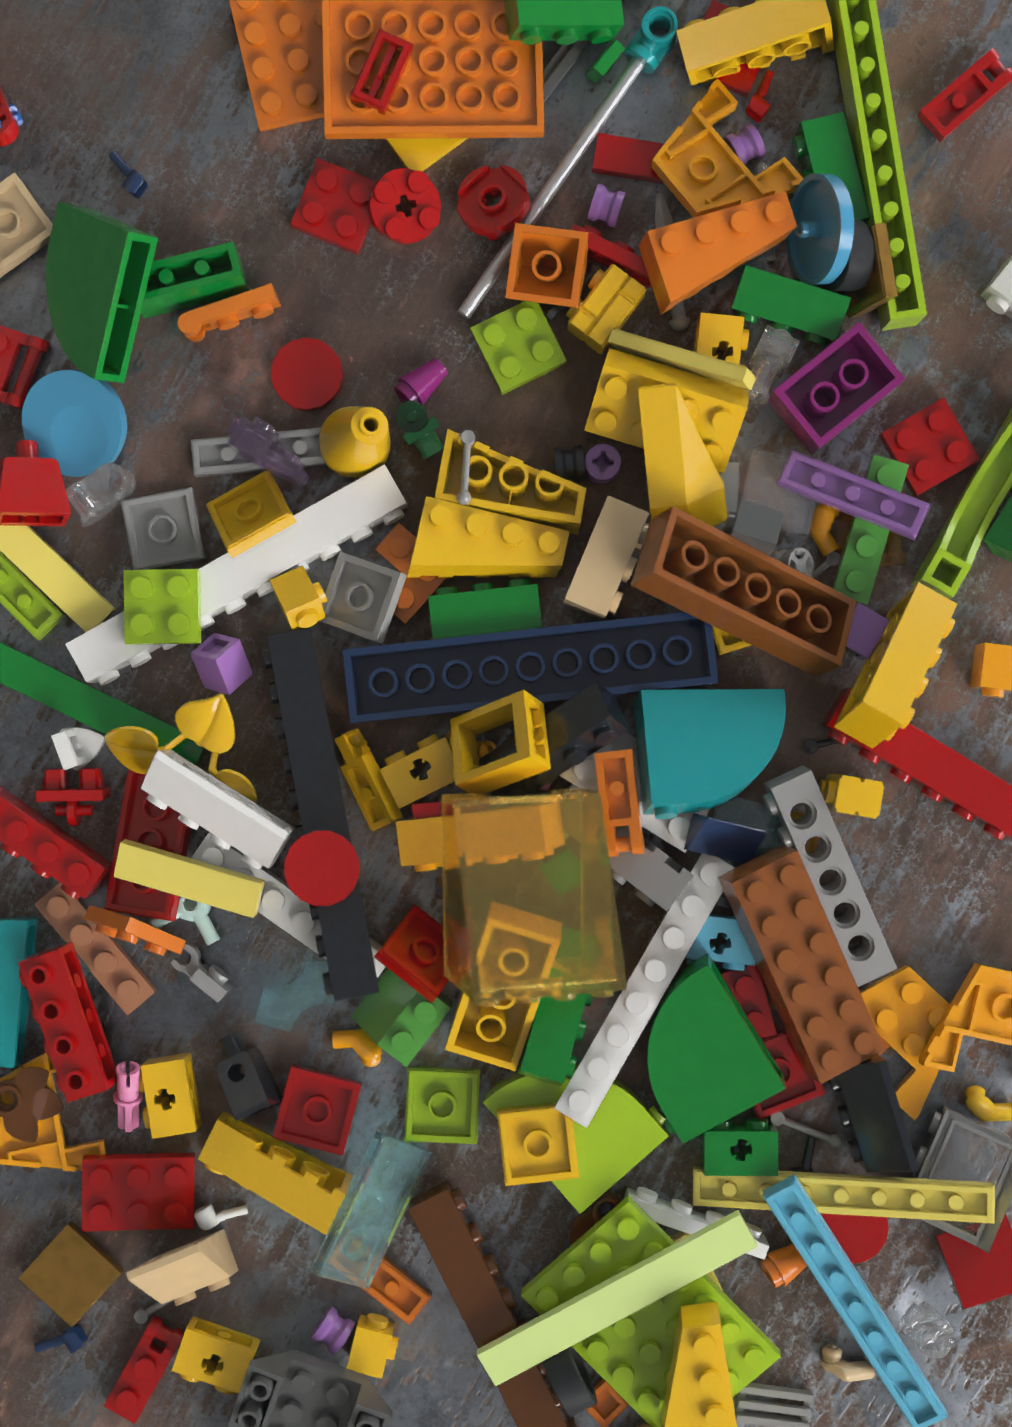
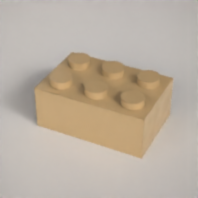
[562,496,649,621]

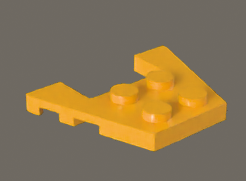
[651,79,804,218]
[918,963,1012,1072]
[860,965,950,1121]
[0,1052,107,1172]

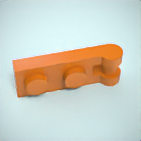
[177,283,281,342]
[594,749,645,857]

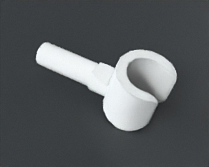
[194,1203,248,1230]

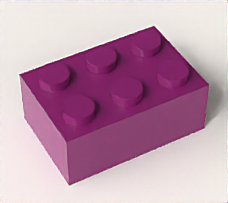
[766,322,905,456]

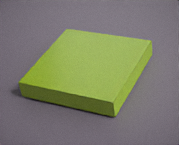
[404,1066,480,1144]

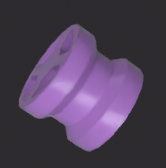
[723,123,766,166]
[587,184,626,228]
[585,444,621,484]
[310,1306,355,1355]

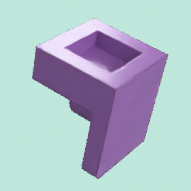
[846,603,890,660]
[190,633,252,695]

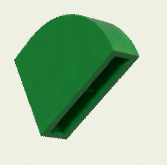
[46,201,158,383]
[647,953,786,1143]

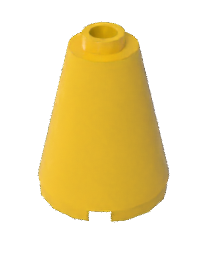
[319,406,391,478]

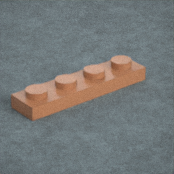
[34,883,158,1016]

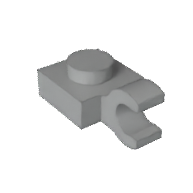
[171,943,233,1003]

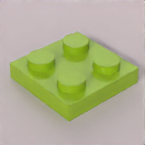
[470,301,567,395]
[123,569,201,645]

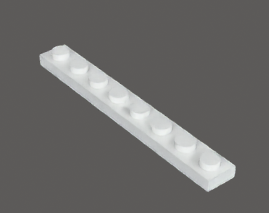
[555,854,735,1128]

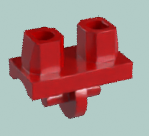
[36,767,111,826]

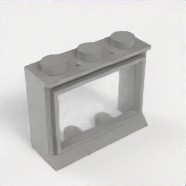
[914,1106,1012,1253]

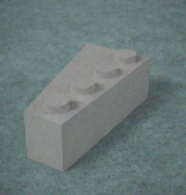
[558,783,694,911]

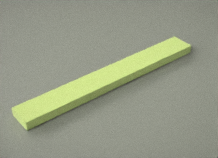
[477,1210,758,1387]

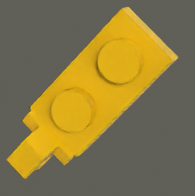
[334,728,403,831]

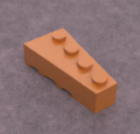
[638,191,797,315]

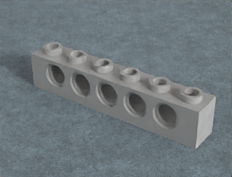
[762,765,897,987]

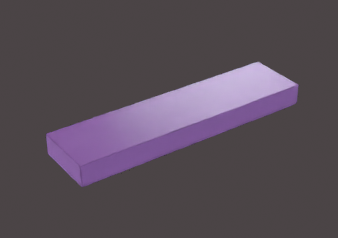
[777,450,930,541]

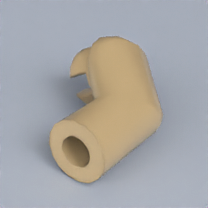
[820,1345,875,1382]

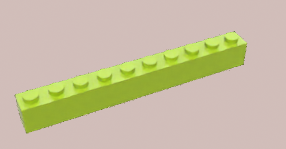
[827,0,927,331]

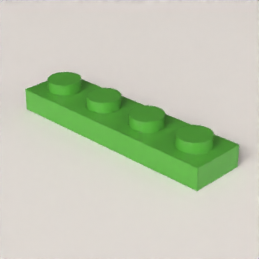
[832,454,909,606]

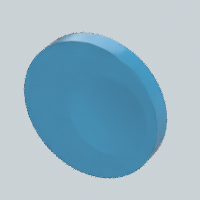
[786,174,854,285]
[22,369,127,477]

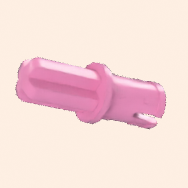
[113,1061,143,1132]

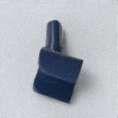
[109,151,148,199]
[34,1324,88,1353]

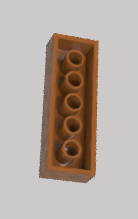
[631,506,857,677]
[718,845,885,1084]

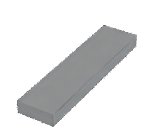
[191,427,327,478]

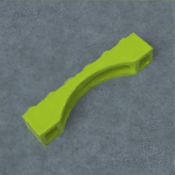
[911,408,1012,599]

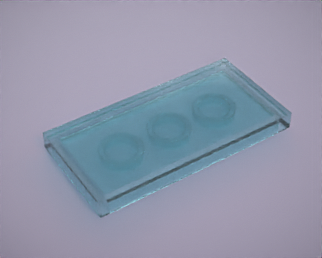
[310,1130,433,1289]

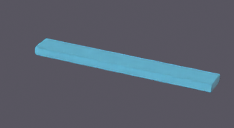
[763,1174,948,1427]

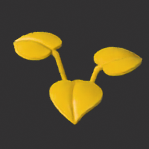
[104,694,257,804]

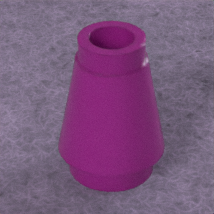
[394,358,448,405]

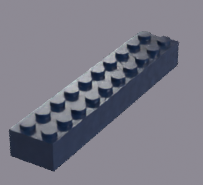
[342,612,719,724]

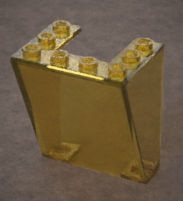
[442,788,627,1007]

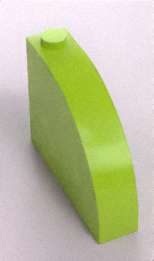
[483,1065,669,1214]

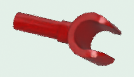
[745,70,774,123]

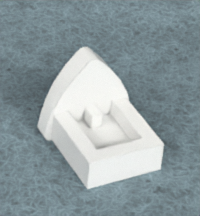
[51,727,106,770]

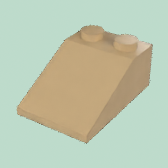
[126,1229,239,1306]

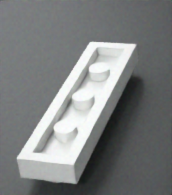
[623,1187,769,1260]

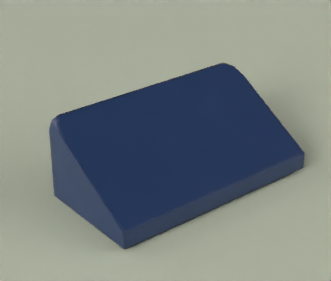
[684,813,767,863]

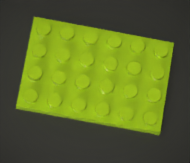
[521,1195,781,1427]

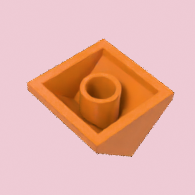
[505,223,588,308]

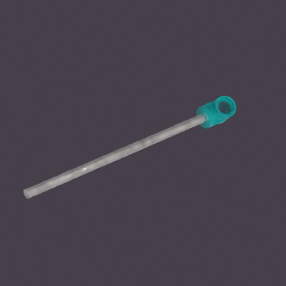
[458,6,678,319]

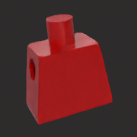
[0,440,71,527]

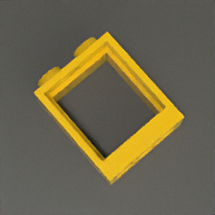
[449,690,551,797]

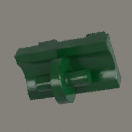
[396,401,444,459]

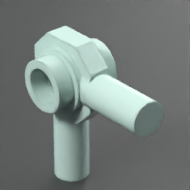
[149,897,220,946]

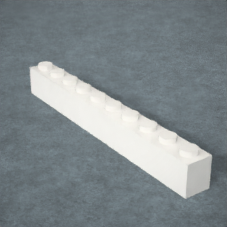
[65,464,409,686]

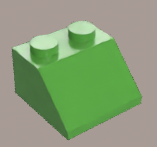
[351,968,453,1067]

